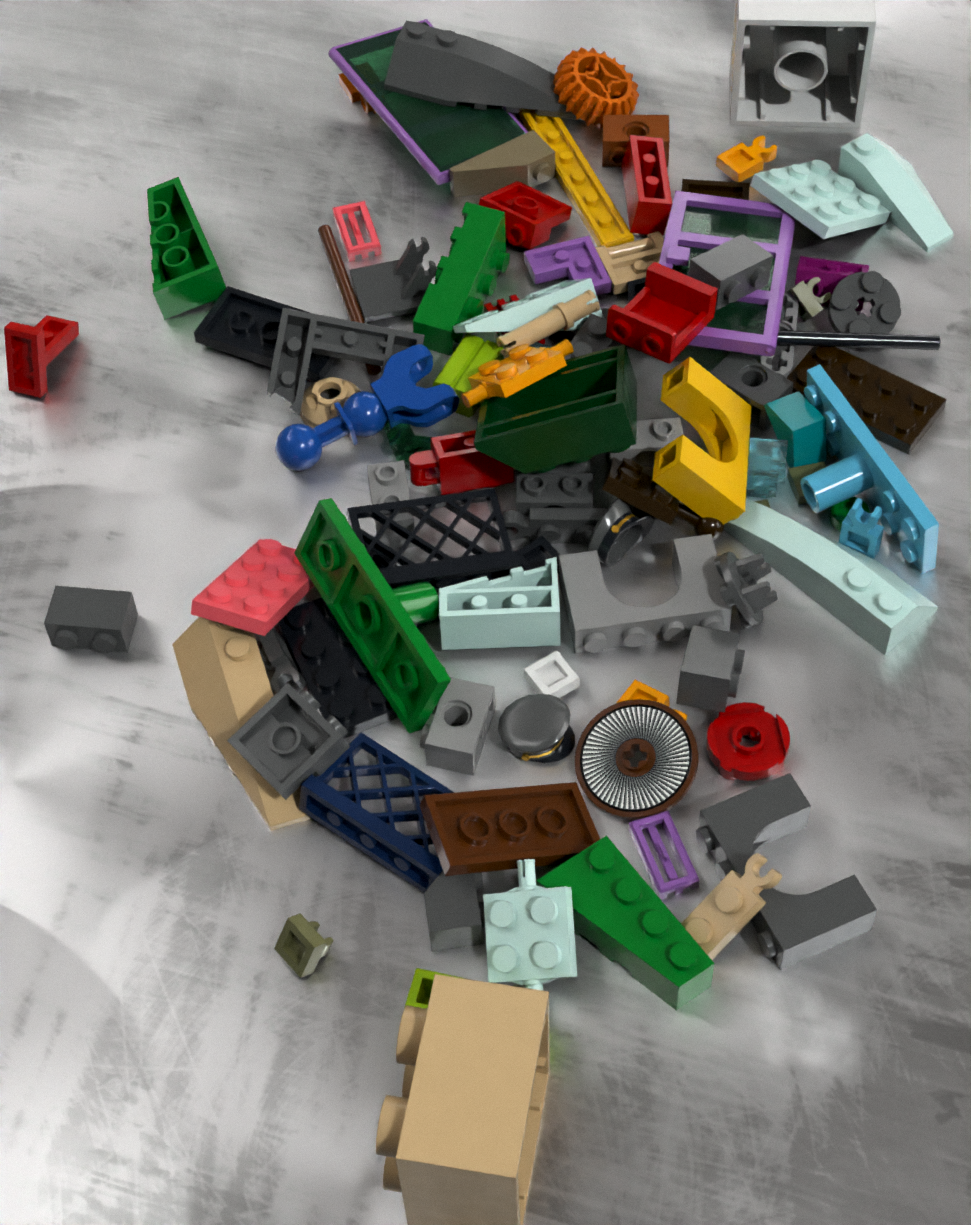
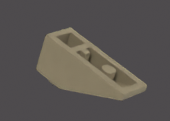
[449,130,555,197]

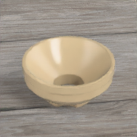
[300,377,361,428]

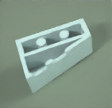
[439,557,561,650]

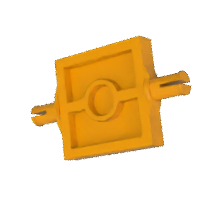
[461,339,574,408]

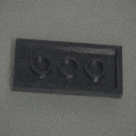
[194,286,337,382]
[277,597,399,738]

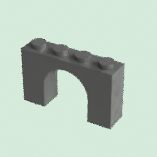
[695,773,877,970]

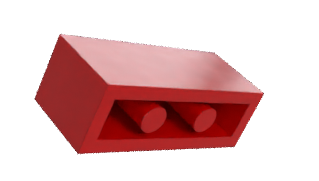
[622,135,672,236]

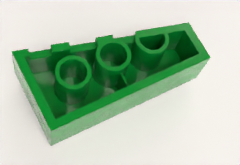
[147,177,226,320]
[412,202,510,356]
[536,835,715,1011]

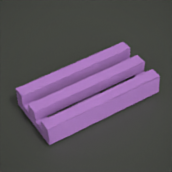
[628,811,700,900]

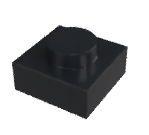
[517,536,560,574]

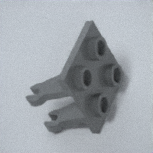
[350,237,437,323]

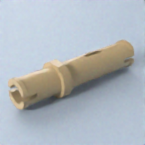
[496,290,600,358]

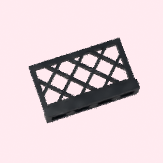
[346,488,521,592]

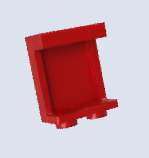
[606,262,718,364]

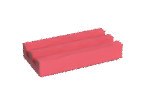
[332,201,382,262]

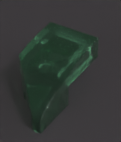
[383,421,432,470]

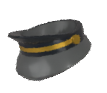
[588,498,654,567]
[498,694,575,763]

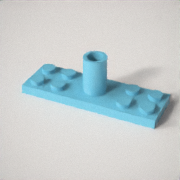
[800,364,939,574]

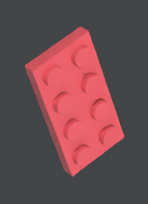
[191,539,315,636]

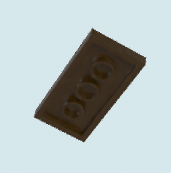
[787,346,947,455]

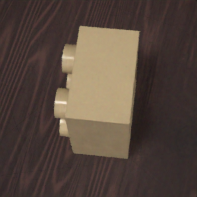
[376,974,550,1225]

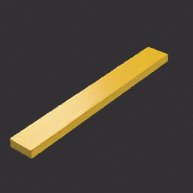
[517,109,634,248]

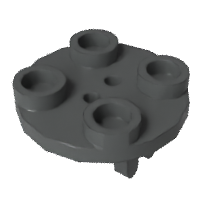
[714,551,778,629]

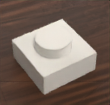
[524,650,580,698]

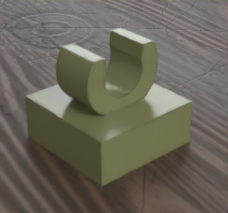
[787,277,831,322]
[274,913,334,978]

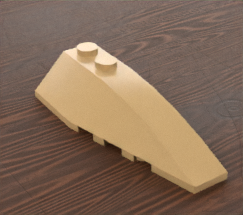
[172,617,311,831]

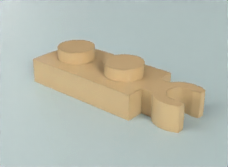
[681,853,782,960]

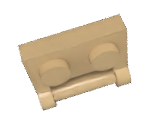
[595,231,680,295]

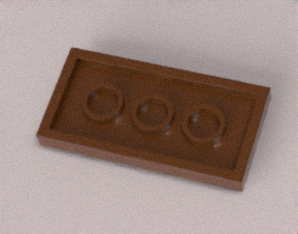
[419,782,600,876]

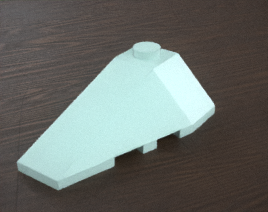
[838,133,954,252]
[453,278,604,335]

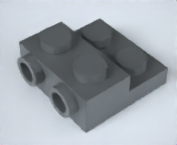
[227,683,350,800]

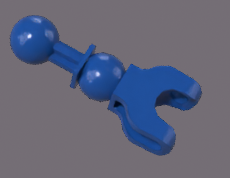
[275,344,460,471]

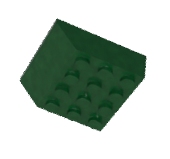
[474,344,637,474]

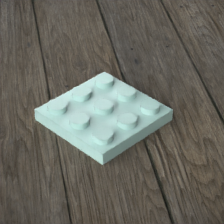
[750,159,891,239]

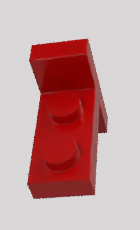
[4,315,79,398]

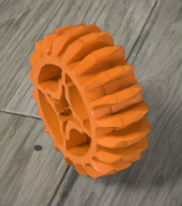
[553,47,639,130]

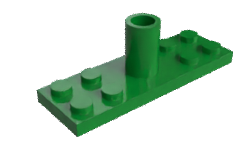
[294,498,451,733]

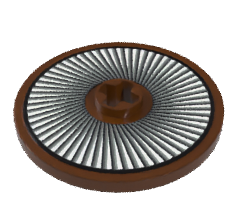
[575,699,699,820]

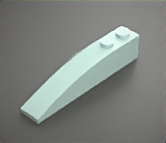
[724,498,938,656]

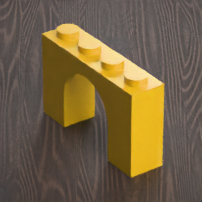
[652,357,751,525]

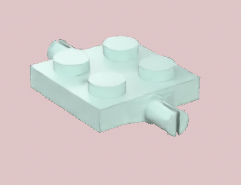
[483,859,578,991]

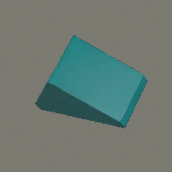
[764,391,826,468]

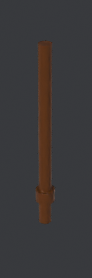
[318,225,381,375]

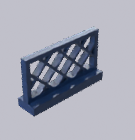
[299,732,455,892]

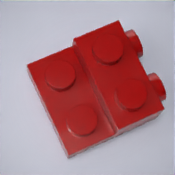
[479,181,572,249]

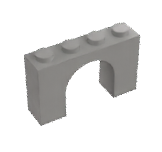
[559,534,732,653]

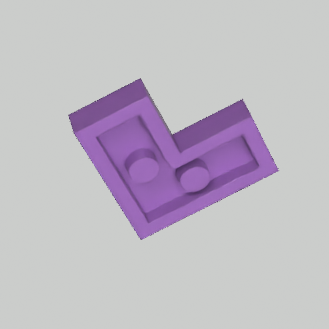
[524,236,612,295]

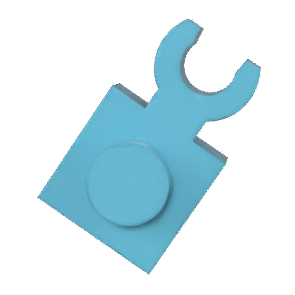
[839,498,884,559]

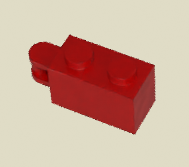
[409,430,514,495]

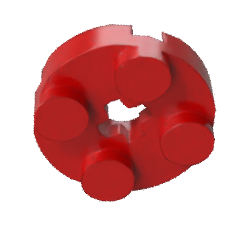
[706,702,790,781]

